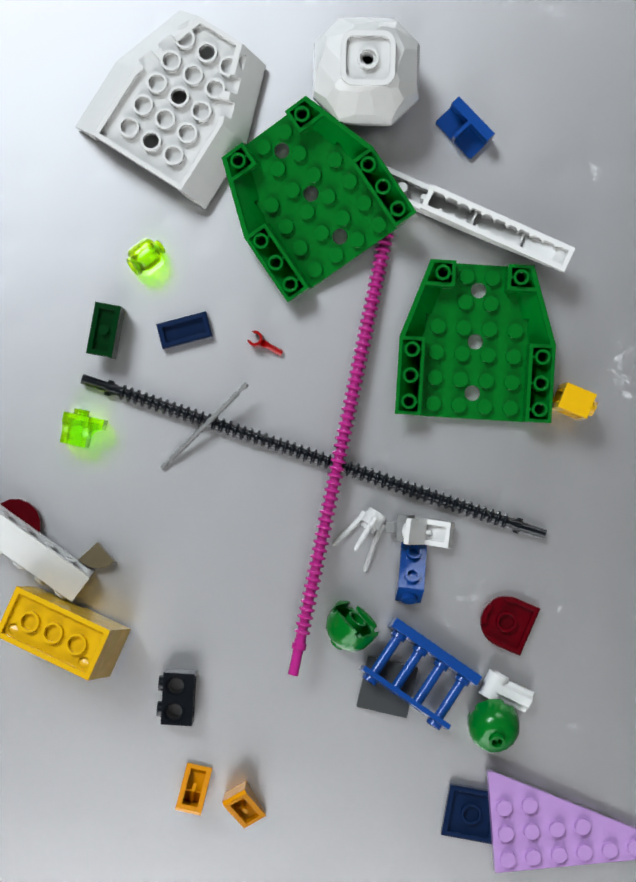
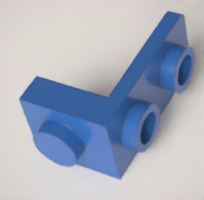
[395,542,427,605]

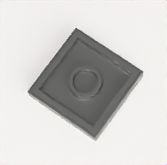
[356,655,418,718]

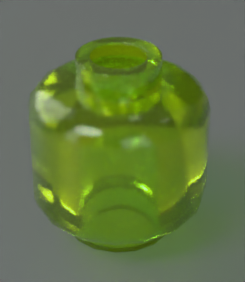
[126,238,166,277]

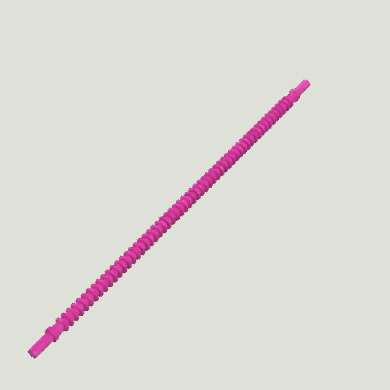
[288,233,394,676]

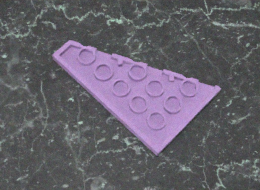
[486,769,636,873]

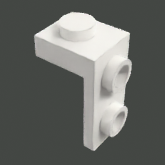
[402,518,455,548]

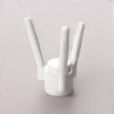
[332,507,386,573]

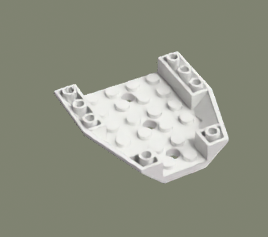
[75,10,266,210]

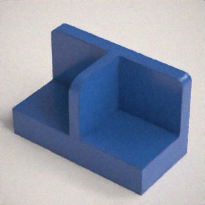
[435,97,495,159]

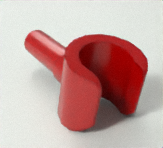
[247,331,283,356]

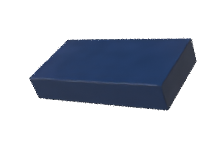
[156,311,213,350]

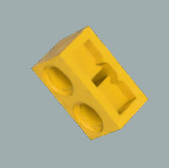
[552,382,598,420]

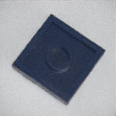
[440,782,492,844]

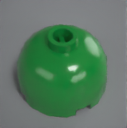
[326,600,378,652]
[467,699,520,752]

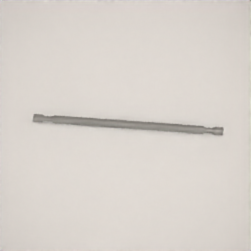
[160,382,249,470]

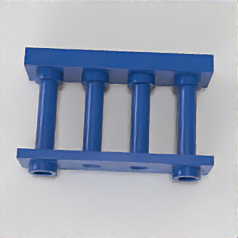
[359,618,482,730]

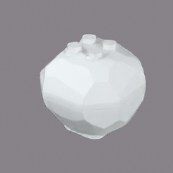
[313,17,420,126]

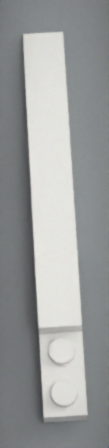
[386,166,576,273]

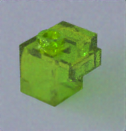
[60,408,108,448]

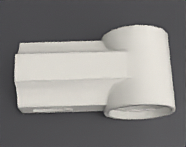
[478,669,534,712]

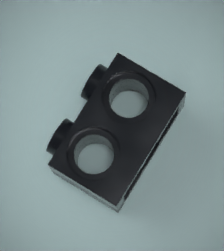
[157,668,197,726]

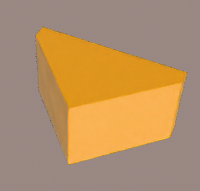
[175,763,212,816]
[222,780,266,828]

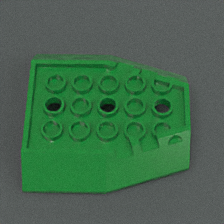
[221,96,417,302]
[395,259,556,423]

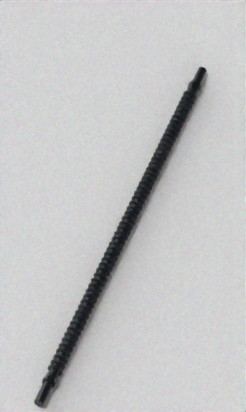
[81,374,547,539]

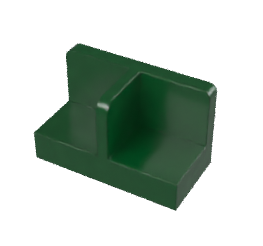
[86,302,125,359]

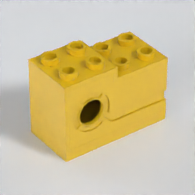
[0,586,131,681]

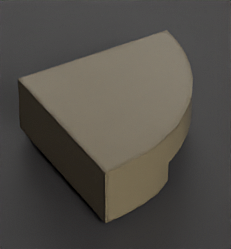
[78,542,116,568]

